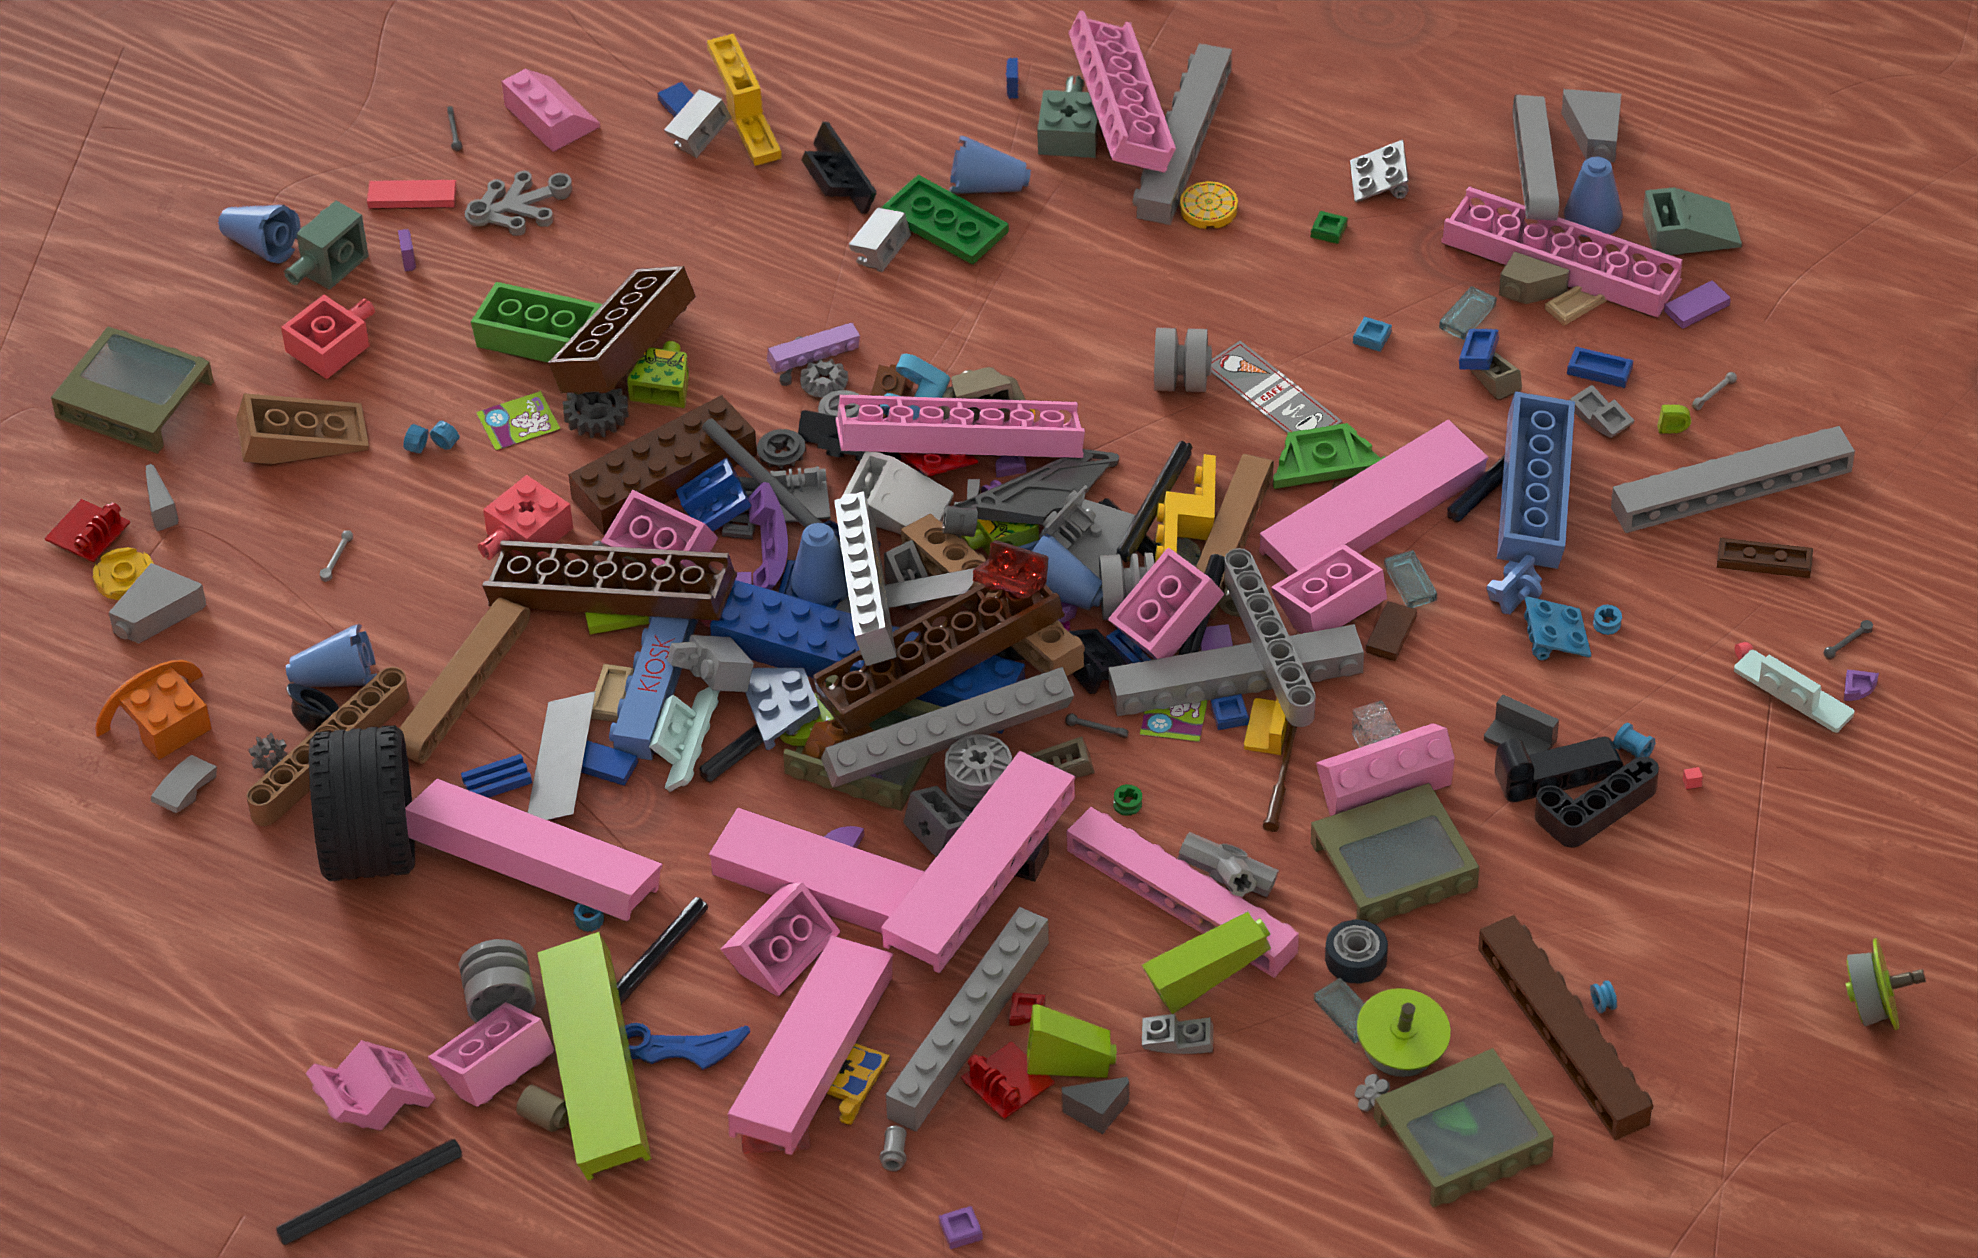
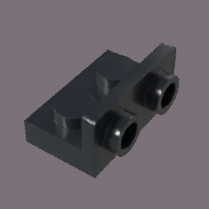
[1069,628,1127,694]

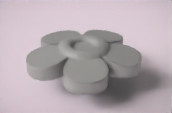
[1355,1074,1390,1112]

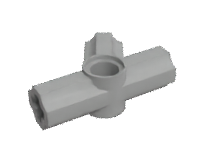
[1178,832,1279,897]

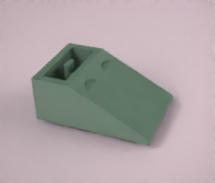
[1643,187,1742,255]

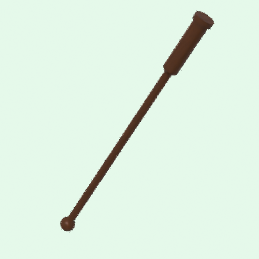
[1263,724,1297,832]

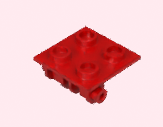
[898,452,978,476]
[44,499,130,562]
[960,1041,1055,1119]

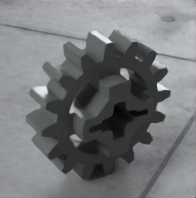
[563,388,629,438]

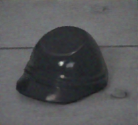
[286,683,339,732]

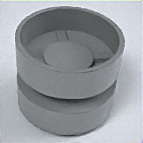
[1154,328,1212,392]

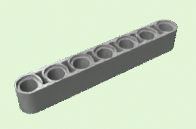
[1513,95,1559,221]
[1224,548,1316,727]

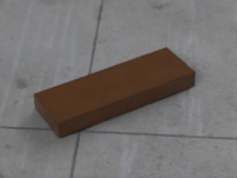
[1716,538,1813,578]

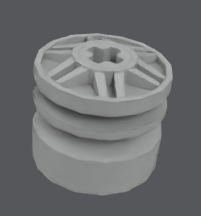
[1099,553,1155,620]
[945,734,1012,810]
[458,939,536,1023]

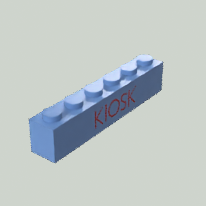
[609,616,698,760]

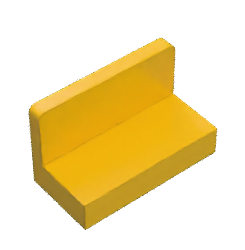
[1244,698,1288,755]

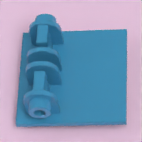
[1524,596,1591,660]

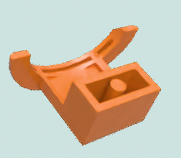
[95,660,212,760]

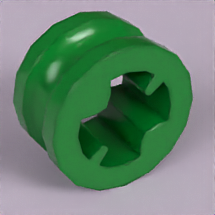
[1113,784,1142,816]

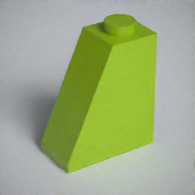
[1027,1005,1116,1078]

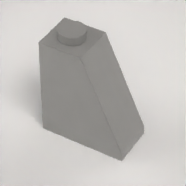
[1562,89,1621,162]
[109,563,207,644]

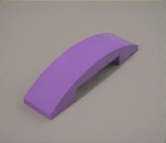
[748,482,788,590]

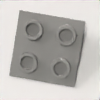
[1350,140,1409,202]
[770,466,831,523]
[1039,485,1096,550]

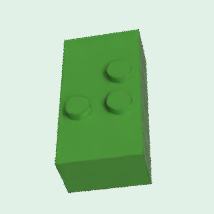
[471,282,603,362]

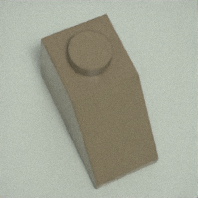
[1499,252,1569,304]

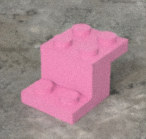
[306,1041,436,1131]

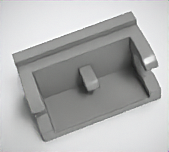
[664,89,731,158]
[849,208,911,272]

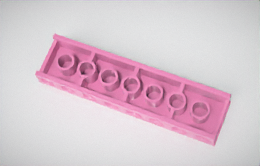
[1069,10,1176,173]
[1441,187,1683,318]
[835,395,1085,458]
[1259,419,1488,576]
[881,751,1075,973]
[405,779,662,921]
[709,808,946,955]
[728,936,893,1155]

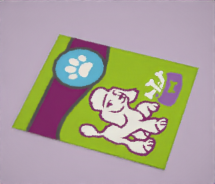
[476,391,560,450]
[1140,700,1208,742]

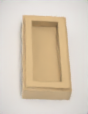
[1545,286,1607,326]
[591,664,634,722]

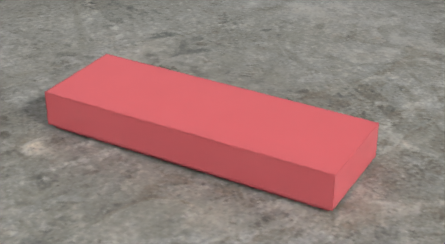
[367,180,457,208]

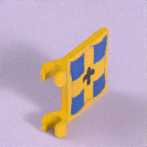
[826,1043,889,1125]

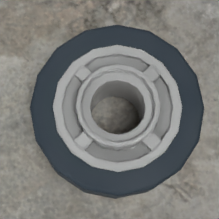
[1325,919,1388,984]

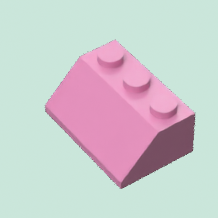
[502,69,600,152]
[601,490,718,567]
[1271,544,1387,634]
[1108,547,1224,659]
[721,882,841,996]
[428,1002,555,1107]

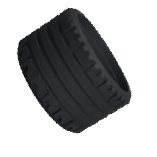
[309,725,415,881]

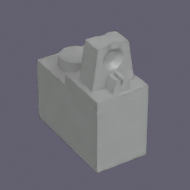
[667,635,754,692]

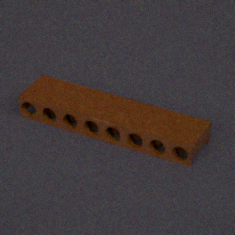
[482,540,737,621]
[813,559,1065,735]

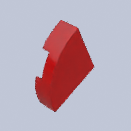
[1009,992,1046,1026]

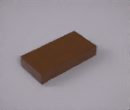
[1366,601,1417,661]

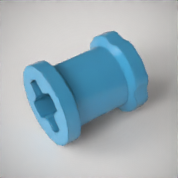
[1613,723,1656,759]

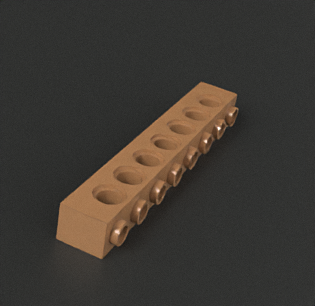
[901,513,1085,676]

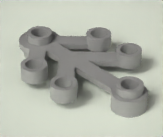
[465,171,572,236]

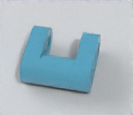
[880,354,950,419]

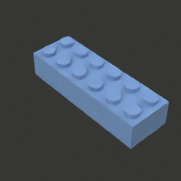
[1497,391,1575,569]

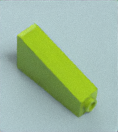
[1142,912,1271,1014]

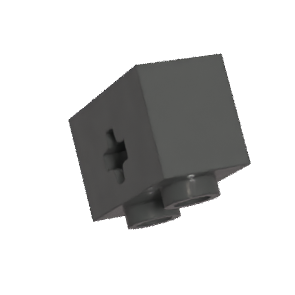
[903,786,967,857]

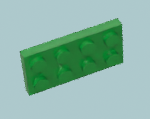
[881,174,1009,265]

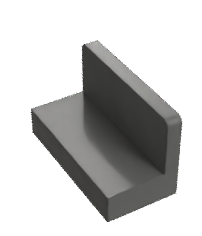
[1484,694,1559,755]

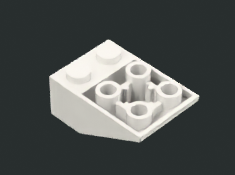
[842,451,954,534]

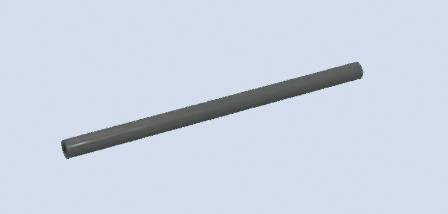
[702,418,887,585]

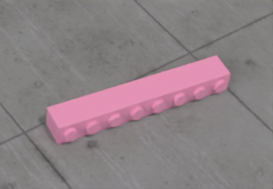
[1067,807,1298,978]

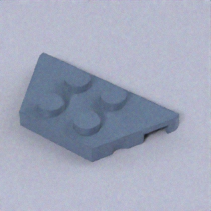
[745,668,821,750]

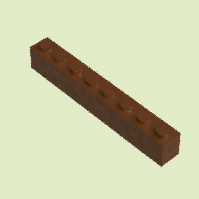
[1478,915,1653,1140]

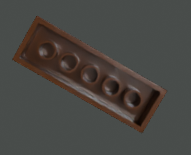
[548,266,696,395]
[568,395,757,535]

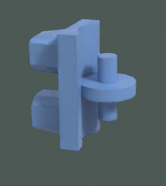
[1486,555,1542,615]

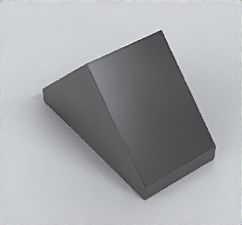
[1061,1077,1129,1134]

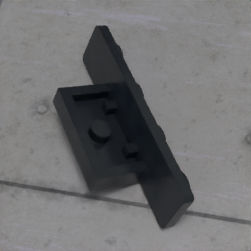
[801,122,877,214]
[798,410,901,462]

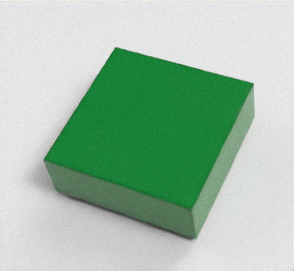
[1311,211,1348,244]

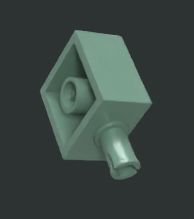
[1037,76,1100,158]
[284,200,369,290]

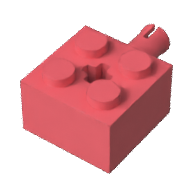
[281,295,375,379]
[478,475,573,560]

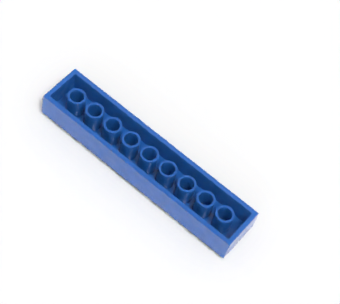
[710,580,1025,734]

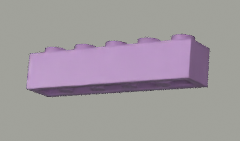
[767,323,860,373]

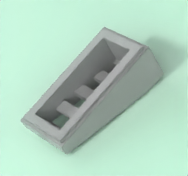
[146,464,179,531]

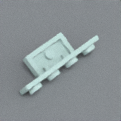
[1734,650,1854,733]
[649,687,720,792]

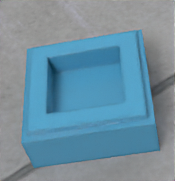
[1353,316,1392,352]

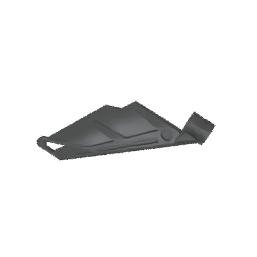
[942,449,1120,537]

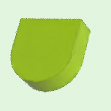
[1657,405,1691,433]

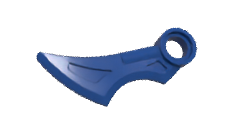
[625,1023,750,1070]

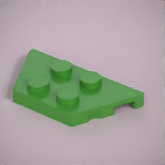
[1273,423,1385,489]

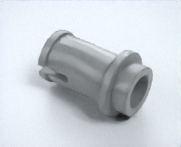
[879,1126,907,1171]

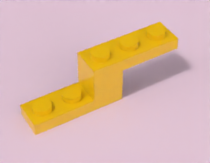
[707,33,782,166]
[1155,454,1216,562]

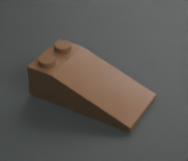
[236,393,369,464]

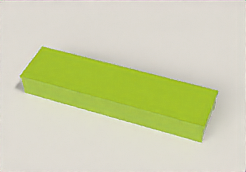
[537,932,651,1180]

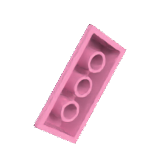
[1316,723,1455,816]

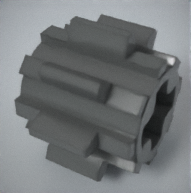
[248,733,288,774]

